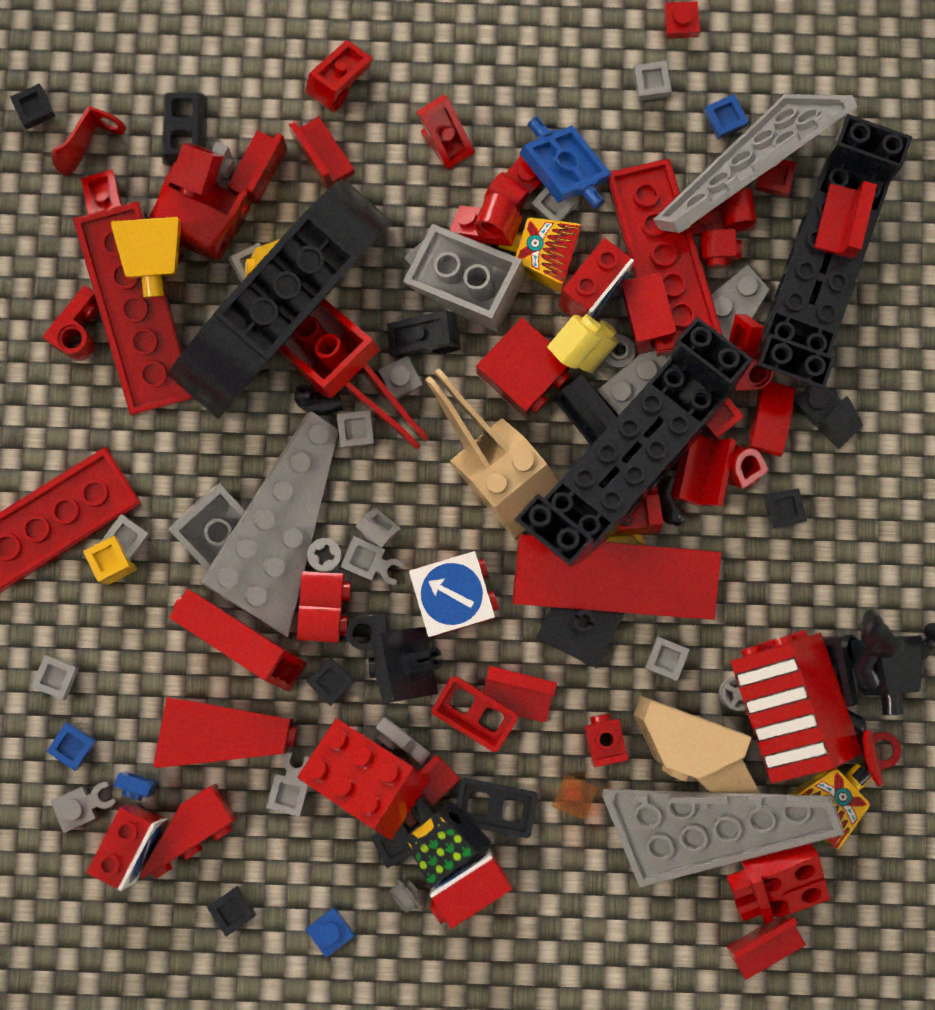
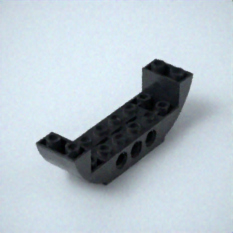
[757,114,912,390]
[167,178,393,419]
[514,317,753,567]

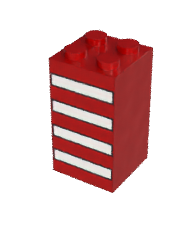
[730,629,862,784]

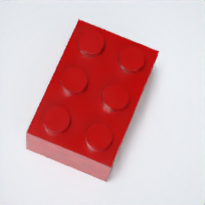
[297,718,430,840]

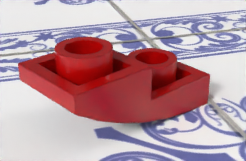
[749,381,795,457]

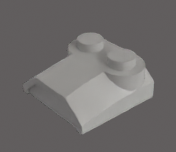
[169,483,245,571]

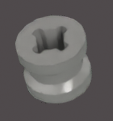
[307,538,343,573]
[718,677,746,711]

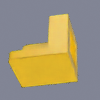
[83,536,137,585]

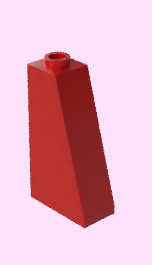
[169,589,307,692]
[153,697,298,768]

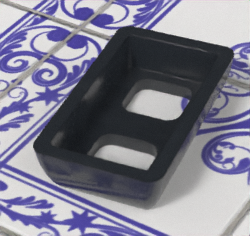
[162,92,208,166]
[456,778,538,838]

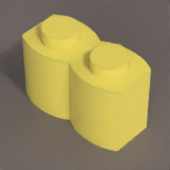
[547,314,619,373]

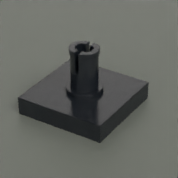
[536,607,625,669]
[370,627,443,704]

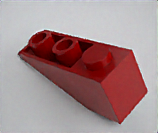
[139,784,238,879]

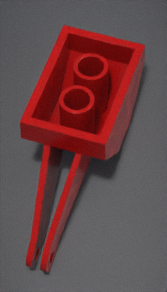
[278,299,429,450]

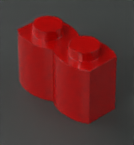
[297,571,351,643]

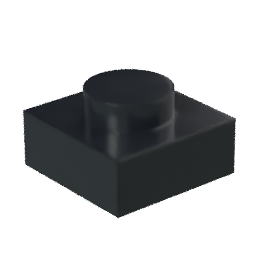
[10,83,56,130]
[764,488,807,530]
[306,657,355,706]
[371,822,413,868]
[207,885,257,937]

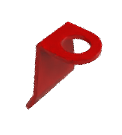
[51,105,126,177]
[858,730,902,787]

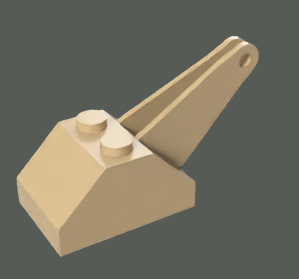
[425,368,559,540]
[634,696,760,794]

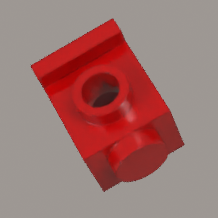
[583,713,629,767]

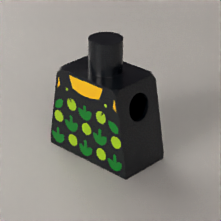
[405,796,491,888]

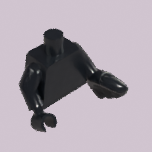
[851,609,935,715]

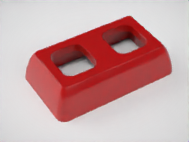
[431,676,518,752]

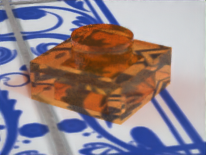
[552,774,598,820]

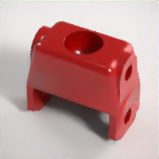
[149,162,252,260]

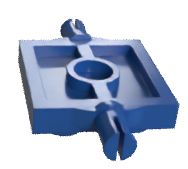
[519,116,611,210]

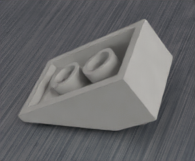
[403,224,527,332]

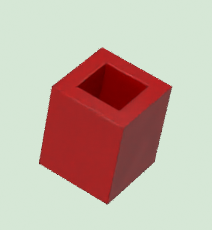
[170,143,224,198]

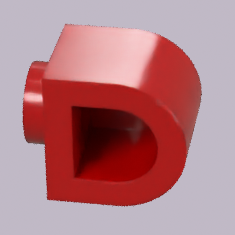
[700,229,742,269]
[727,445,769,489]

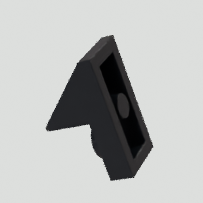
[793,385,863,449]

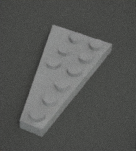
[653,94,858,233]
[596,265,770,417]
[200,411,339,638]
[602,789,843,888]

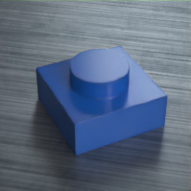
[703,93,749,140]
[46,722,97,771]
[114,771,158,801]
[305,906,355,958]

